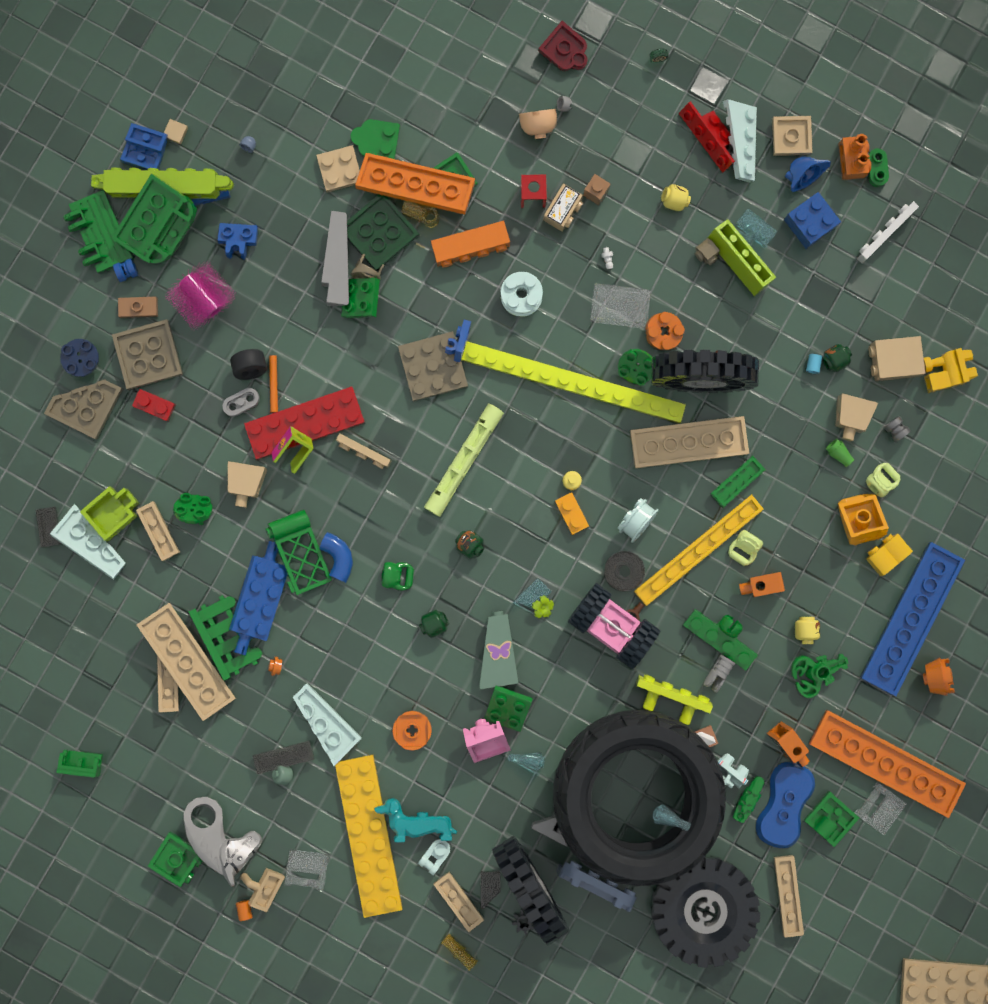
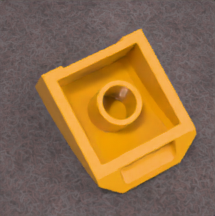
[838,494,889,545]

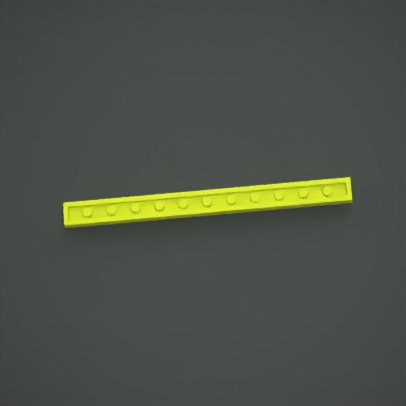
[461,342,686,424]

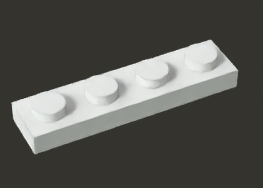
[857,201,919,263]

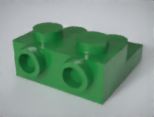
[148,831,203,888]

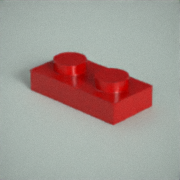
[132,389,176,422]

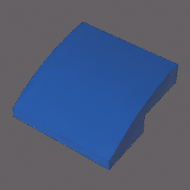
[120,123,168,170]

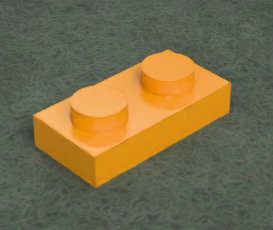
[555,492,589,535]

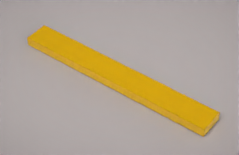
[633,495,764,606]

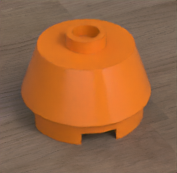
[923,658,955,696]

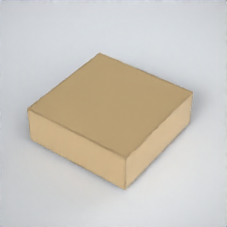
[164,119,188,145]

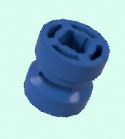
[113,258,139,282]

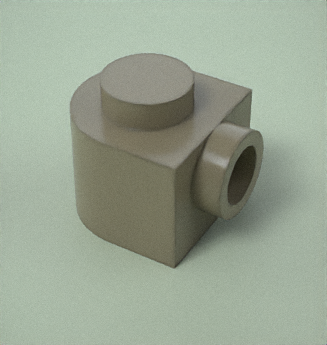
[695,238,720,266]

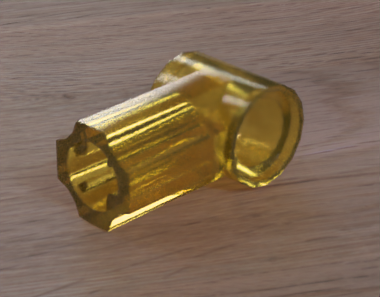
[401,201,440,228]

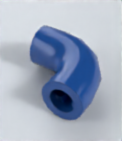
[319,532,353,583]

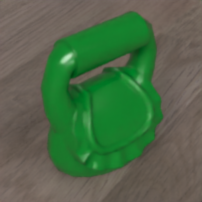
[381,562,414,591]

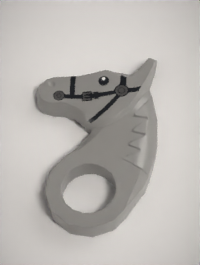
[183,797,262,887]

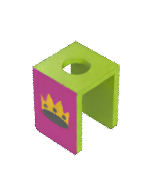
[272,426,313,474]

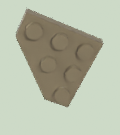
[44,380,123,440]

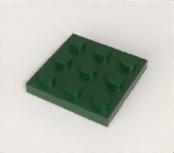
[347,194,419,271]

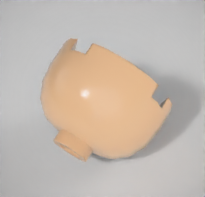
[519,109,557,139]

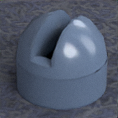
[239,136,256,153]

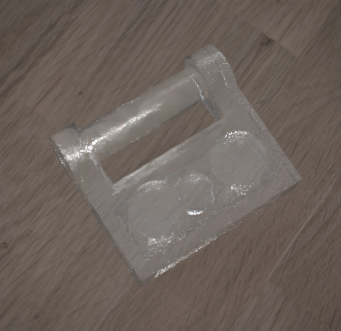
[855,782,907,835]
[285,849,329,891]

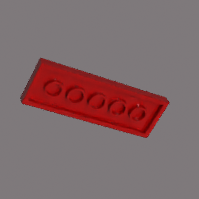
[244,386,365,460]

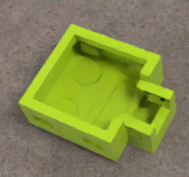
[80,486,139,542]

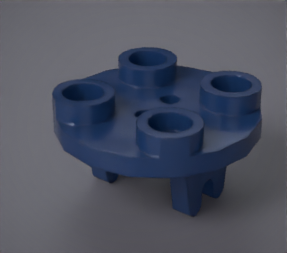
[60,339,99,377]

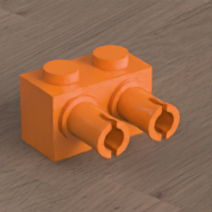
[838,134,871,180]

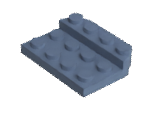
[556,861,637,912]

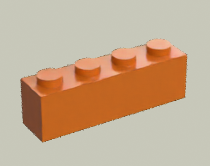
[431,221,510,268]

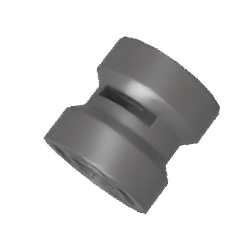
[884,416,911,443]

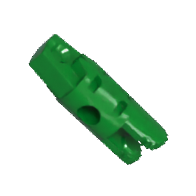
[733,777,765,823]

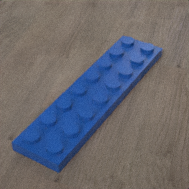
[860,542,965,697]

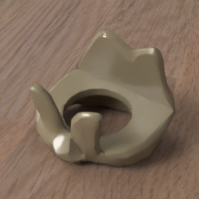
[351,254,384,280]

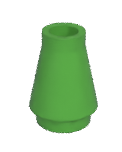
[826,439,854,467]

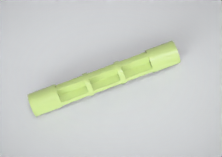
[424,403,504,517]

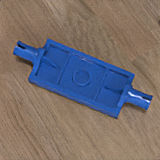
[229,541,287,656]

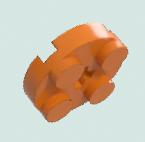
[645,312,685,350]
[393,711,432,750]

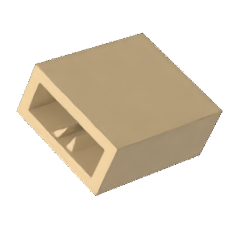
[869,336,925,381]

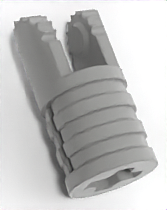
[703,654,735,692]

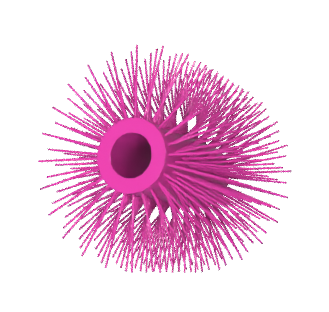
[166,261,236,330]

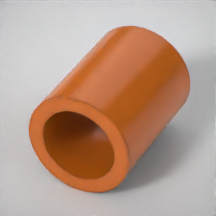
[236,900,253,921]

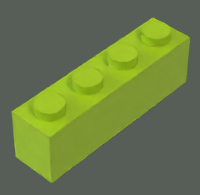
[707,219,776,296]

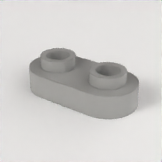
[222,388,260,417]

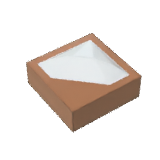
[695,725,718,747]

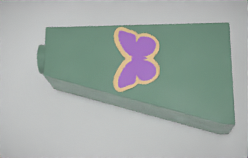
[480,611,518,689]

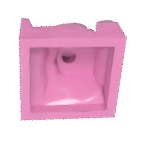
[463,719,511,763]

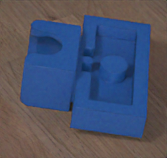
[218,223,258,260]

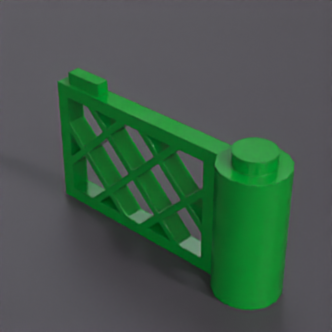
[265,510,332,595]

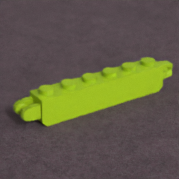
[91,168,234,199]

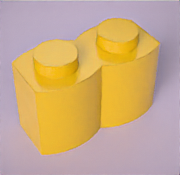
[866,534,913,577]

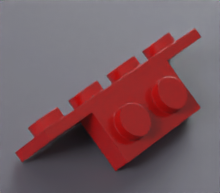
[678,101,735,173]

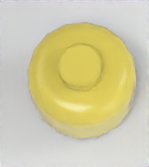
[562,471,582,491]

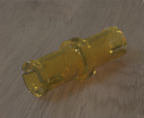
[441,933,478,971]

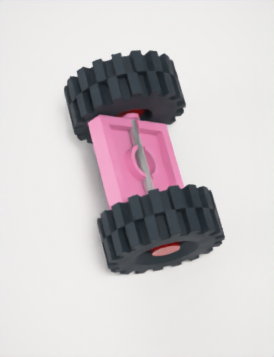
[568,583,661,669]

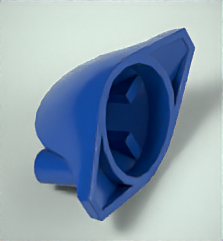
[785,157,831,192]

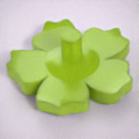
[532,595,554,618]

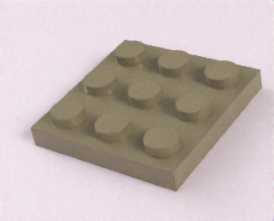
[112,319,183,390]
[398,331,468,402]

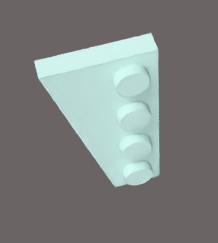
[723,99,757,182]
[50,504,126,580]
[293,683,362,766]

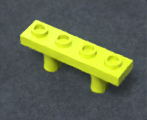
[636,675,713,725]

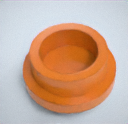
[268,656,282,676]

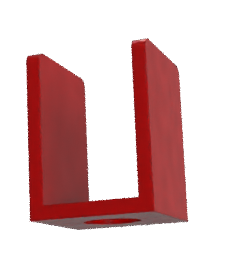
[521,174,547,208]

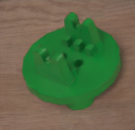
[618,349,652,386]
[173,493,212,525]

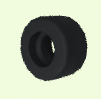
[230,349,267,380]

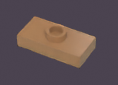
[118,297,158,318]

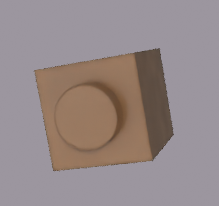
[583,174,611,206]

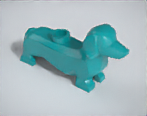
[374,798,457,842]

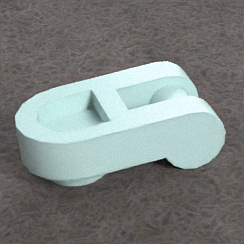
[417,839,450,875]

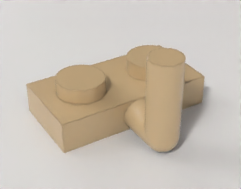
[240,868,285,912]

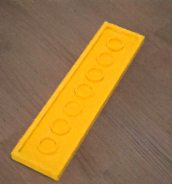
[335,755,403,918]

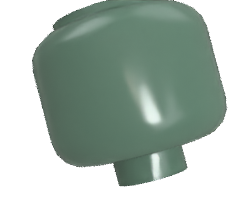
[272,765,293,785]

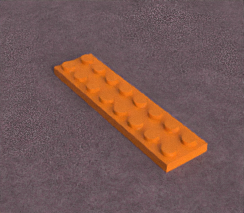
[809,710,966,818]

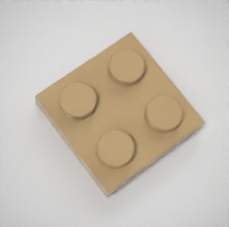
[772,116,812,156]
[317,145,360,192]

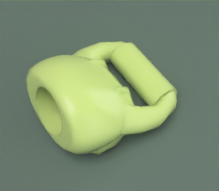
[866,463,901,497]
[728,530,763,566]

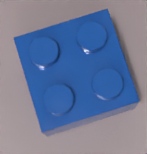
[784,192,841,249]

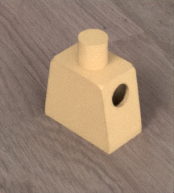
[835,393,878,441]
[228,461,267,508]

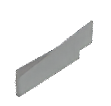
[321,211,349,306]

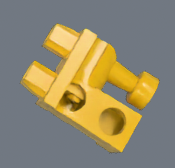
[923,348,978,393]

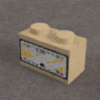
[543,184,584,232]

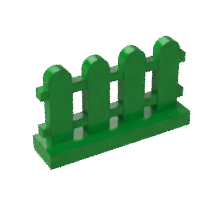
[189,595,262,681]

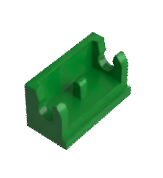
[56,750,103,778]

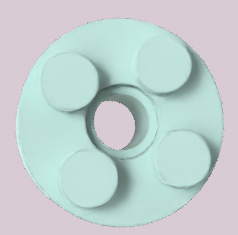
[501,272,543,317]
[618,498,659,543]

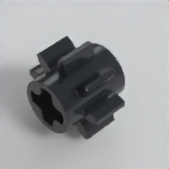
[512,908,534,935]

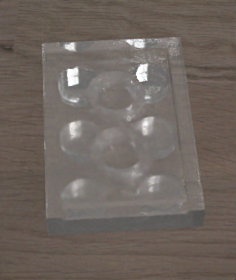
[590,283,651,328]

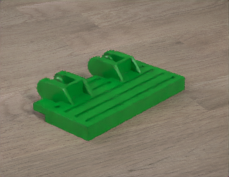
[63,190,134,273]

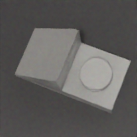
[531,815,567,847]

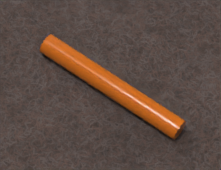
[269,355,278,413]

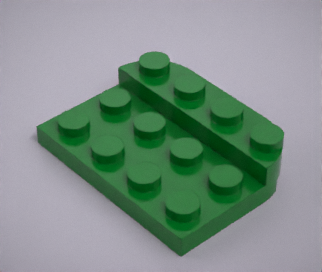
[112,174,197,263]

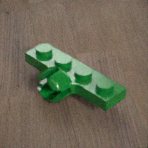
[683,609,758,671]

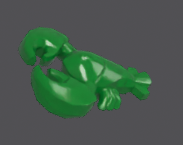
[791,654,848,698]

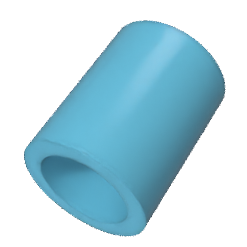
[806,354,822,374]

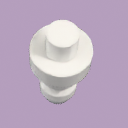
[601,247,613,269]

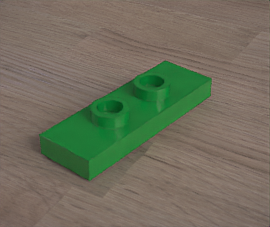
[710,456,766,508]

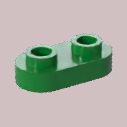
[868,148,889,187]

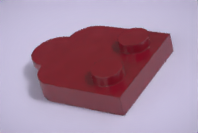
[538,21,588,71]

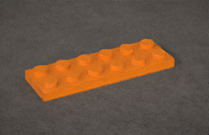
[355,153,475,215]

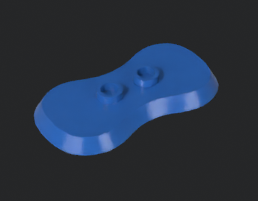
[756,762,815,848]

